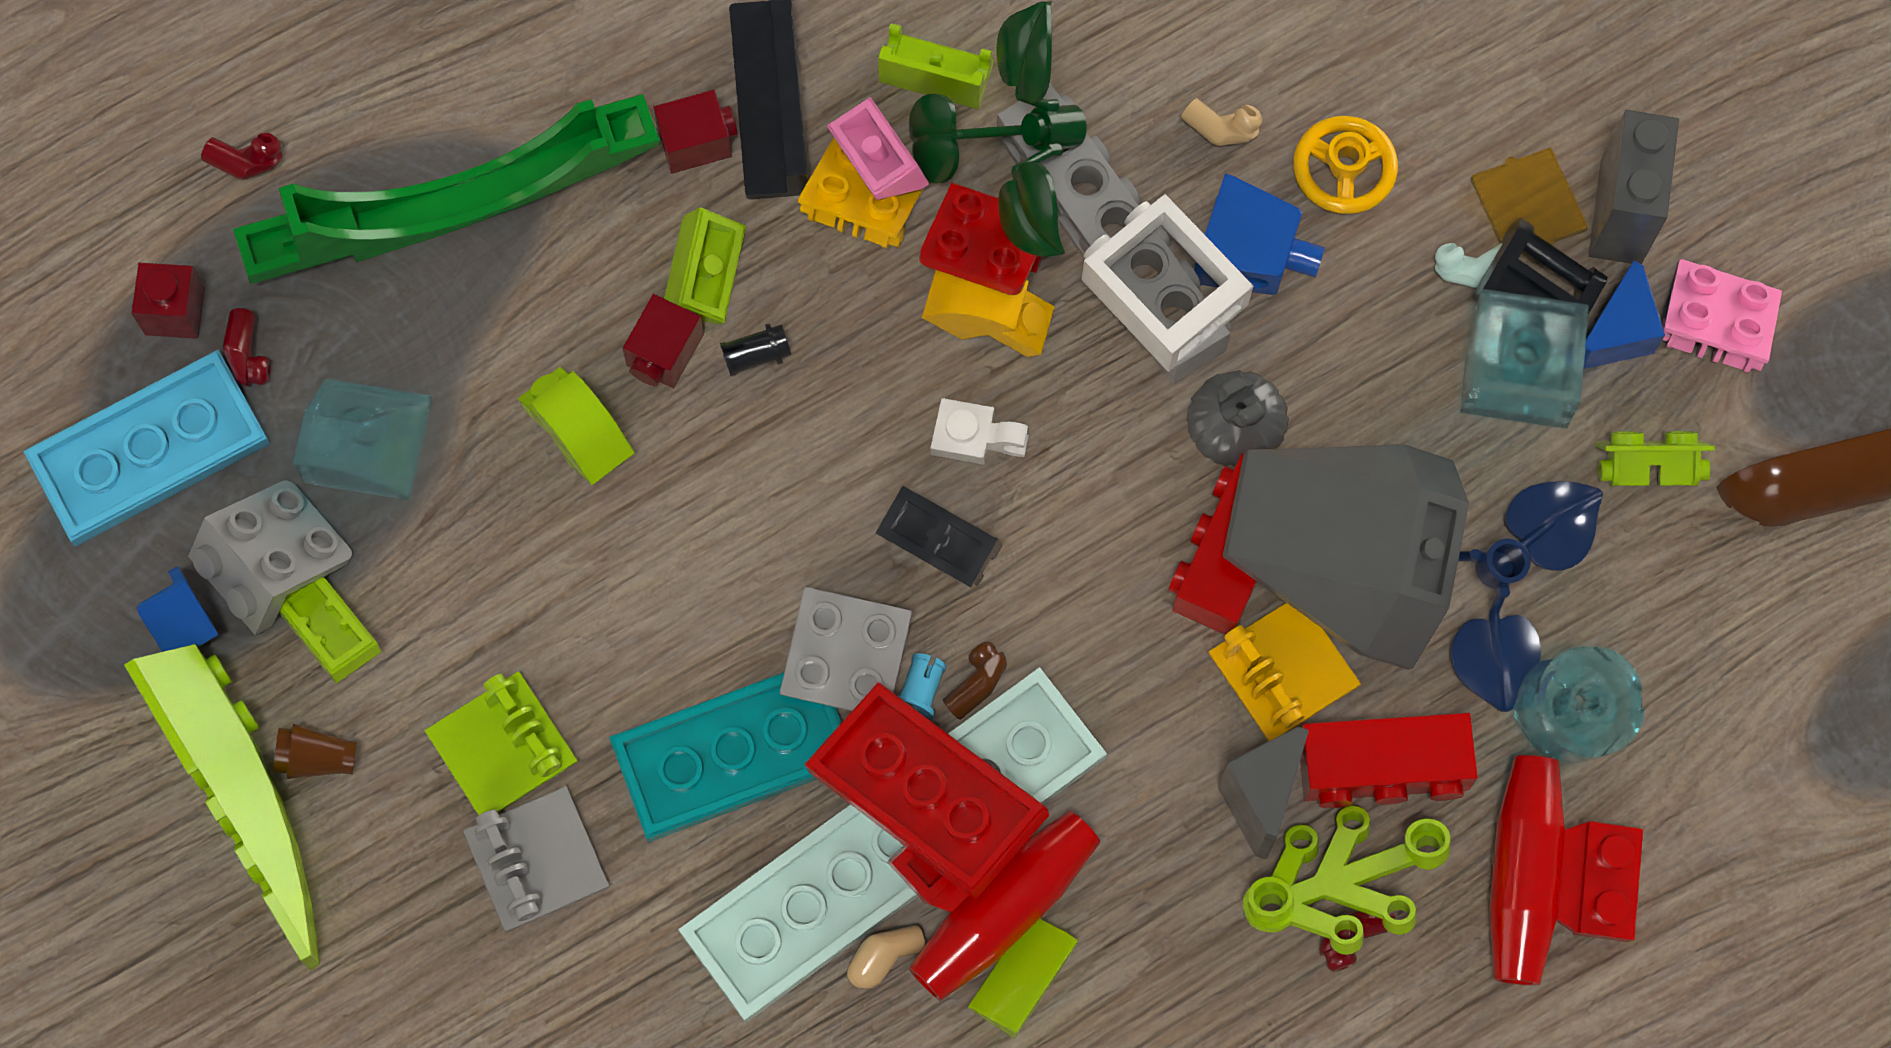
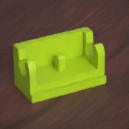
[878,23,994,110]

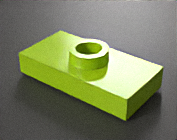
[279,577,381,684]

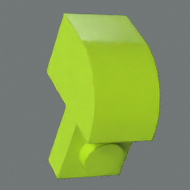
[517,367,635,486]

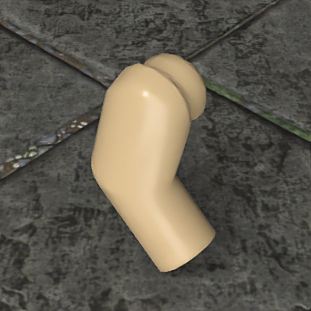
[1181,98,1262,146]

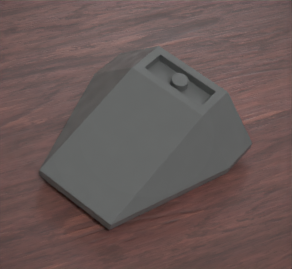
[1223,445,1469,669]

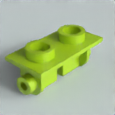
[1595,431,1715,487]

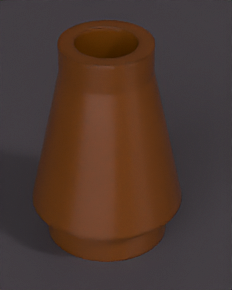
[273,723,357,779]

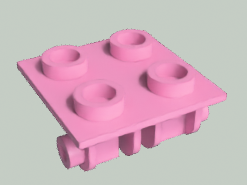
[1661,259,1782,373]

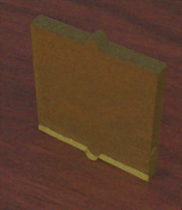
[1470,147,1588,254]

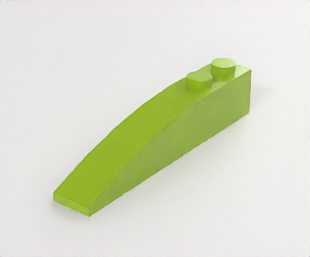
[124,644,320,970]

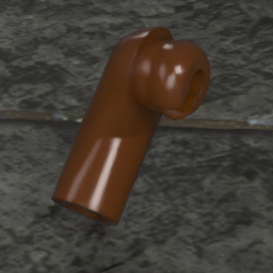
[943,642,1007,720]

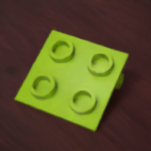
[424,671,578,815]

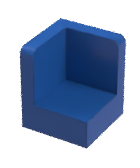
[136,566,218,652]

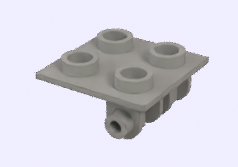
[780,586,912,711]
[463,786,610,933]

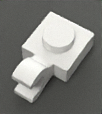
[931,398,1029,465]

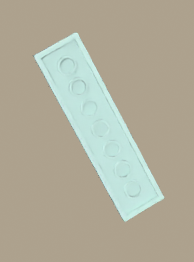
[678,667,1107,1023]

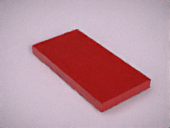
[804,682,1050,901]

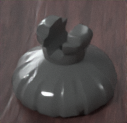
[1187,370,1289,468]

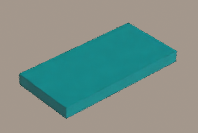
[609,672,842,843]

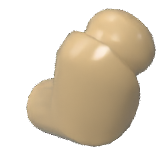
[847,925,925,989]

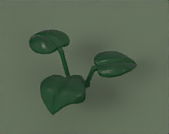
[909,1,1087,256]

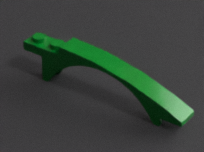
[233,94,660,284]

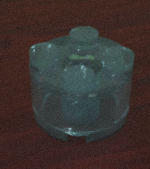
[1514,646,1645,765]

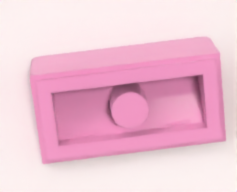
[827,97,930,200]

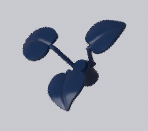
[1450,481,1603,712]

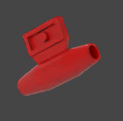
[1489,755,1643,986]
[887,811,1100,1001]

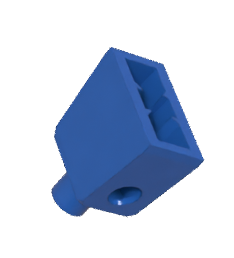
[1194,173,1325,295]

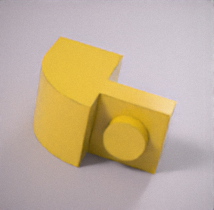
[922,270,1055,357]

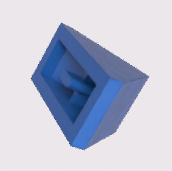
[1573,261,1665,370]

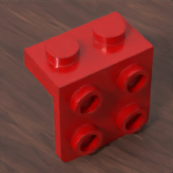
[919,182,1043,295]

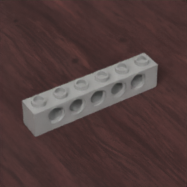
[996,83,1231,384]

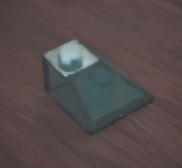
[293,379,432,500]

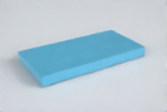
[23,350,270,547]

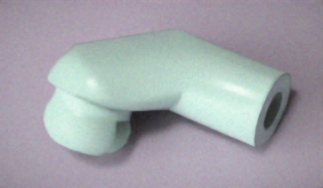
[1435,243,1502,288]

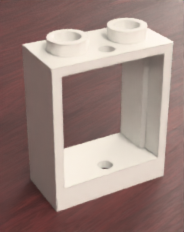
[1082,194,1253,372]

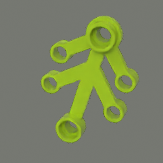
[1243,806,1451,955]

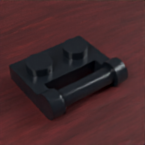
[1472,217,1607,356]

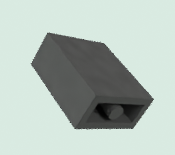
[1589,110,1679,265]

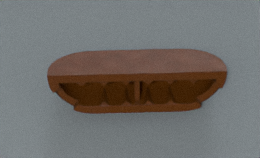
[1716,429,1891,527]

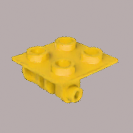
[797,137,924,249]
[1208,603,1361,742]

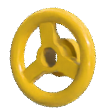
[1293,116,1398,214]

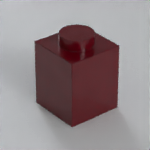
[653,89,738,174]
[131,262,205,339]
[622,294,704,389]

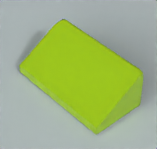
[664,207,746,325]
[968,919,1079,1039]

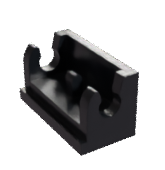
[876,486,1003,588]

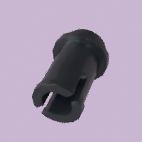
[720,323,792,376]

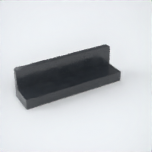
[729,0,808,200]

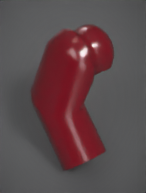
[201,133,282,180]
[223,308,271,387]
[1319,911,1395,972]

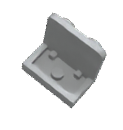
[188,480,352,635]

